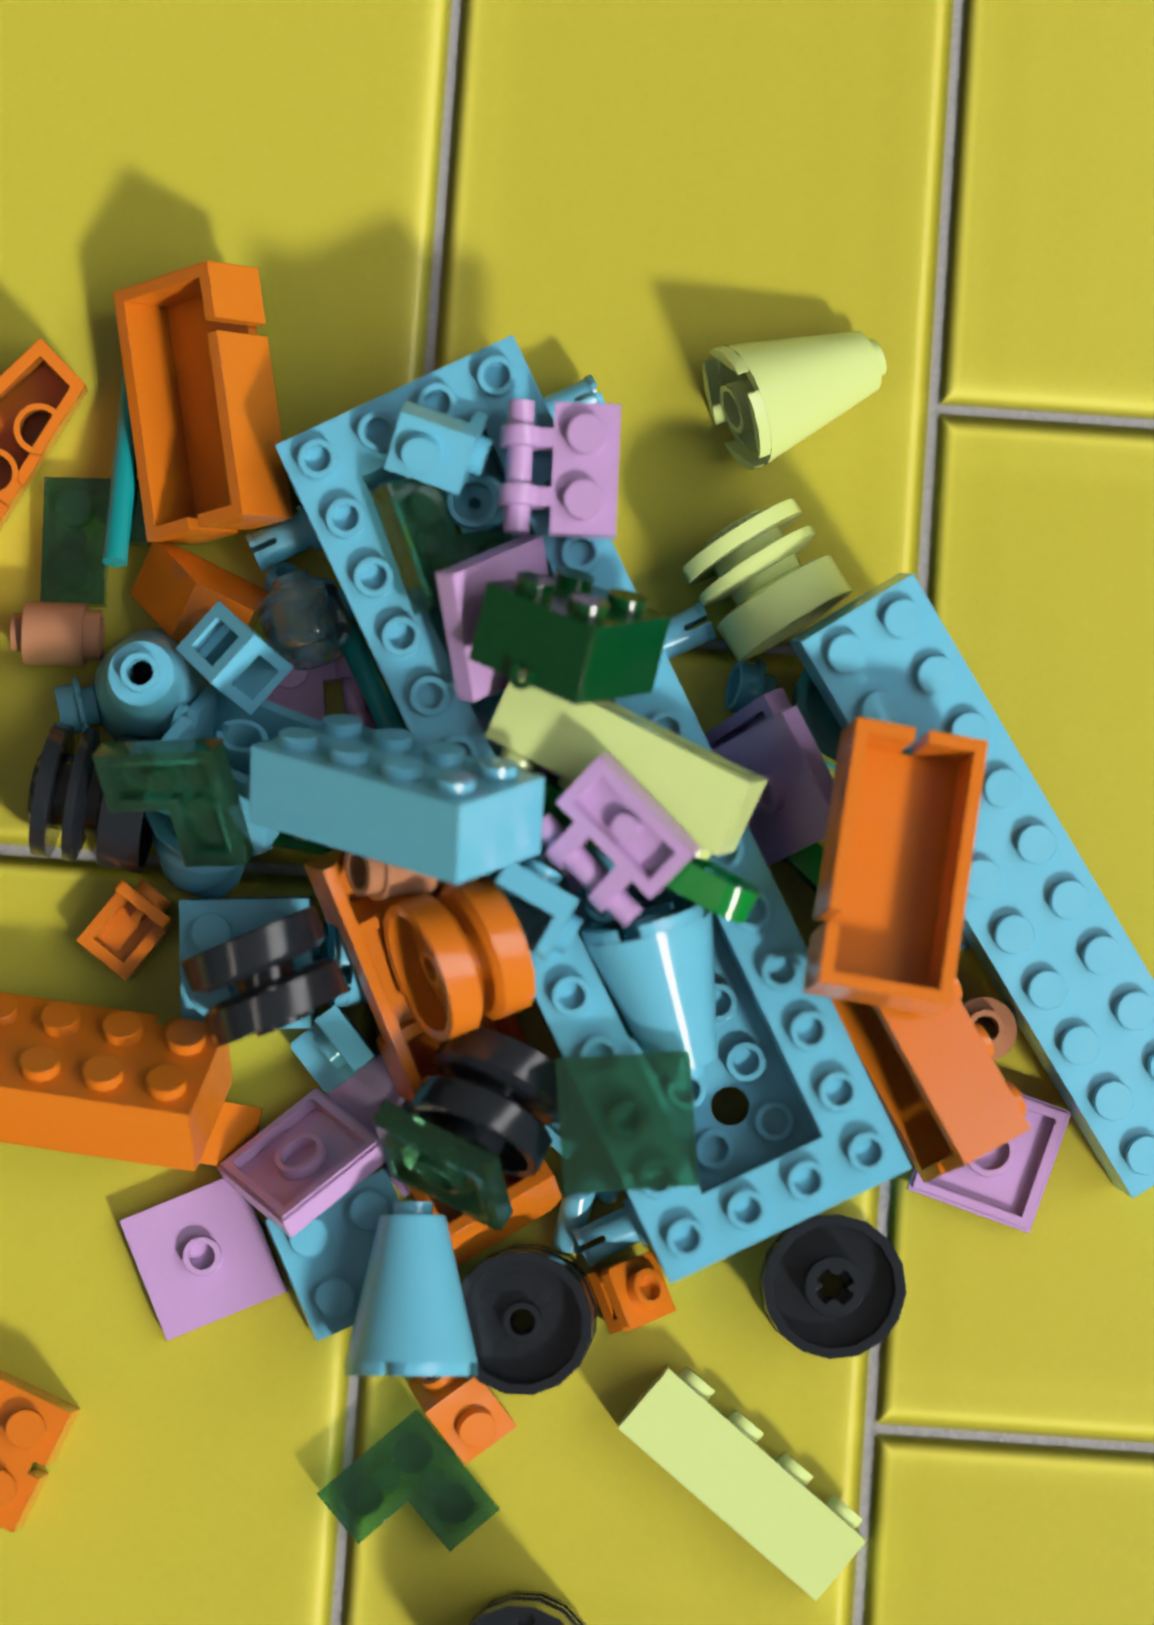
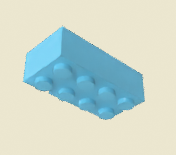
[249,714,545,885]

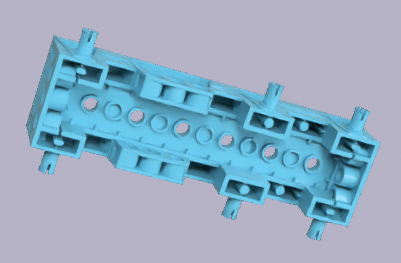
[245,335,912,1284]

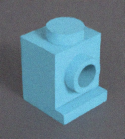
[175,600,294,715]

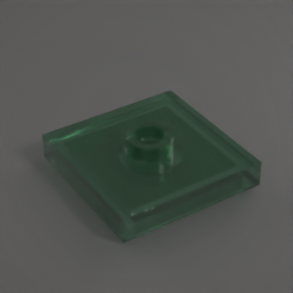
[555,1050,699,1194]
[373,1100,513,1231]

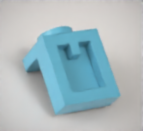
[291,1004,378,1093]

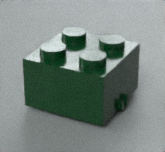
[469,567,671,705]

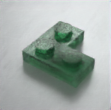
[40,477,152,607]
[370,478,513,616]
[92,738,254,867]
[317,1408,500,1552]

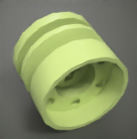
[681,499,853,663]

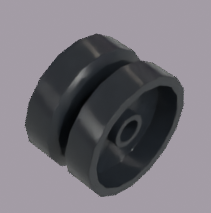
[180,905,351,1047]
[407,1026,577,1177]
[758,1214,907,1359]
[461,1244,598,1395]

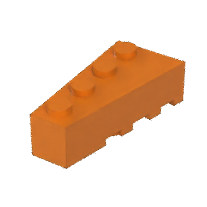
[0,338,88,531]

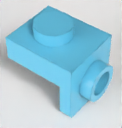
[384,401,494,495]
[495,857,584,961]

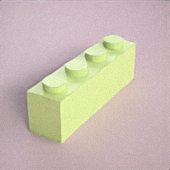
[484,671,768,860]
[617,1366,867,1601]

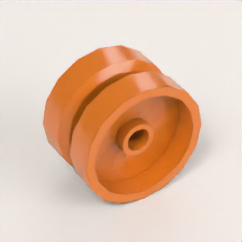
[384,875,536,1042]

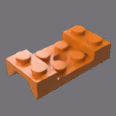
[304,849,528,1102]

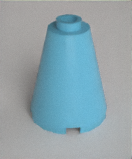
[93,628,210,741]
[581,894,717,1083]
[345,1201,478,1376]

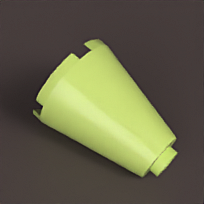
[703,331,887,470]

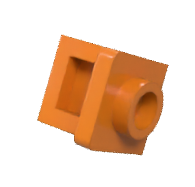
[76,878,176,982]
[587,1250,676,1335]
[408,1376,517,1464]

